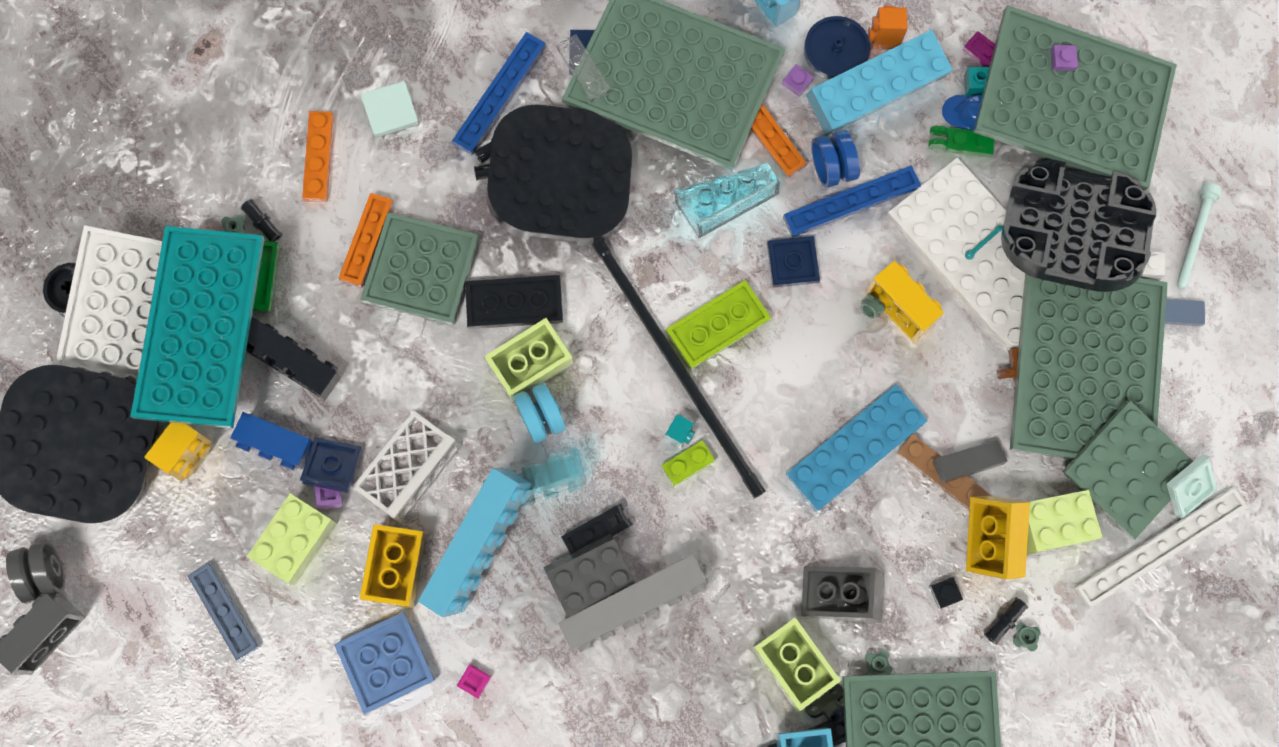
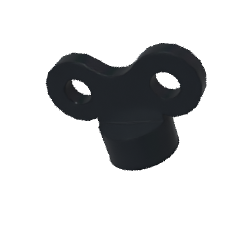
[805,684,844,722]

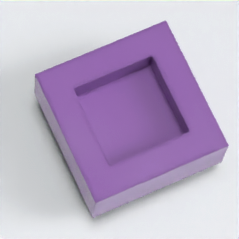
[1050,45,1078,71]
[782,64,814,97]
[315,487,342,510]

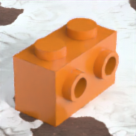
[868,5,908,49]

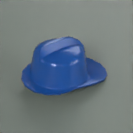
[942,95,982,130]

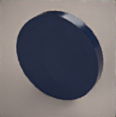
[804,16,871,79]

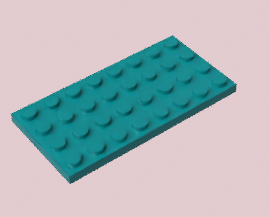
[130,226,265,429]

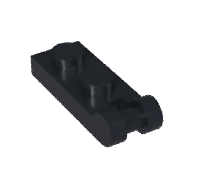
[561,504,633,554]

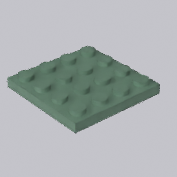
[360,212,479,325]
[1062,401,1193,539]

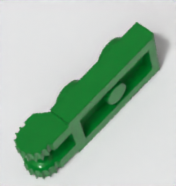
[928,125,994,158]

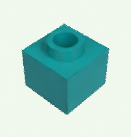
[964,67,989,96]
[664,414,695,448]

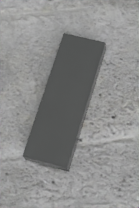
[932,440,1008,484]

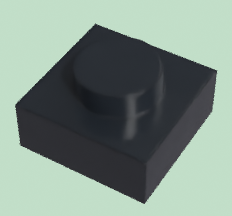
[929,577,963,609]

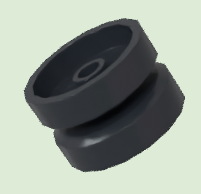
[42,263,76,318]

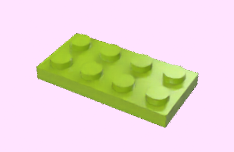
[665,280,771,370]

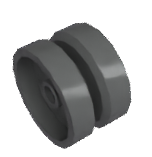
[6,540,65,604]

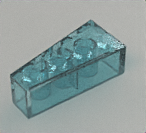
[674,164,780,238]
[483,448,586,507]

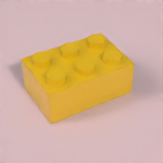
[866,260,944,344]
[966,496,1030,580]
[359,524,427,609]

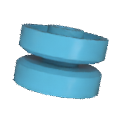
[513,381,566,444]

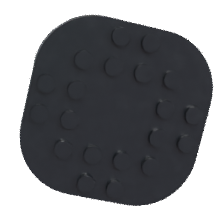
[486,104,632,246]
[1001,160,1156,292]
[0,365,159,523]

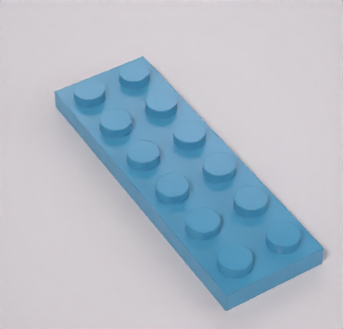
[786,384,928,512]

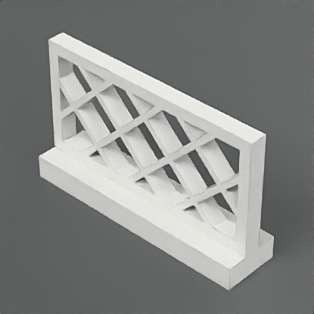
[353,411,461,524]

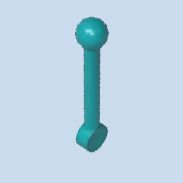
[965,225,1003,260]

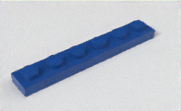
[452,32,546,155]
[783,165,921,238]

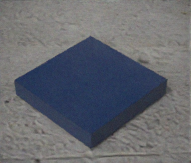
[767,236,820,288]
[300,437,363,493]

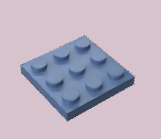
[334,611,435,715]

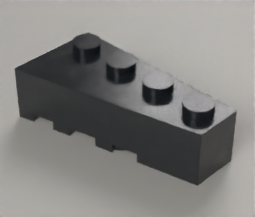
[246,316,341,401]

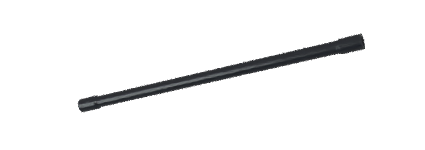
[591,241,766,499]

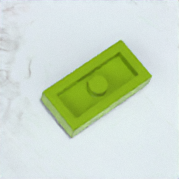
[661,440,715,487]

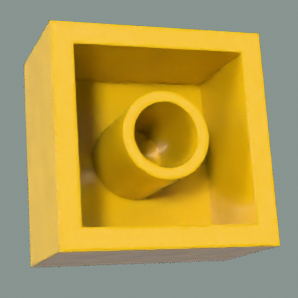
[144,422,212,482]

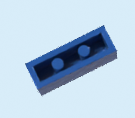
[230,412,313,470]

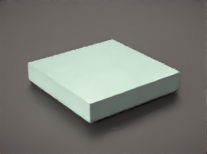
[361,81,419,138]
[1166,454,1217,519]

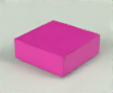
[456,664,491,699]

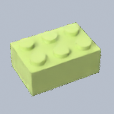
[484,318,573,402]
[1027,490,1103,555]
[247,493,337,586]
[752,617,841,711]

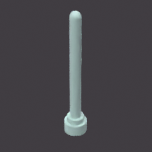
[1177,183,1222,289]

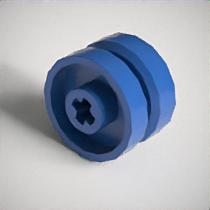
[811,130,860,188]

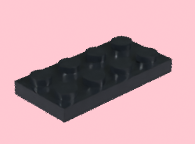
[465,275,563,329]

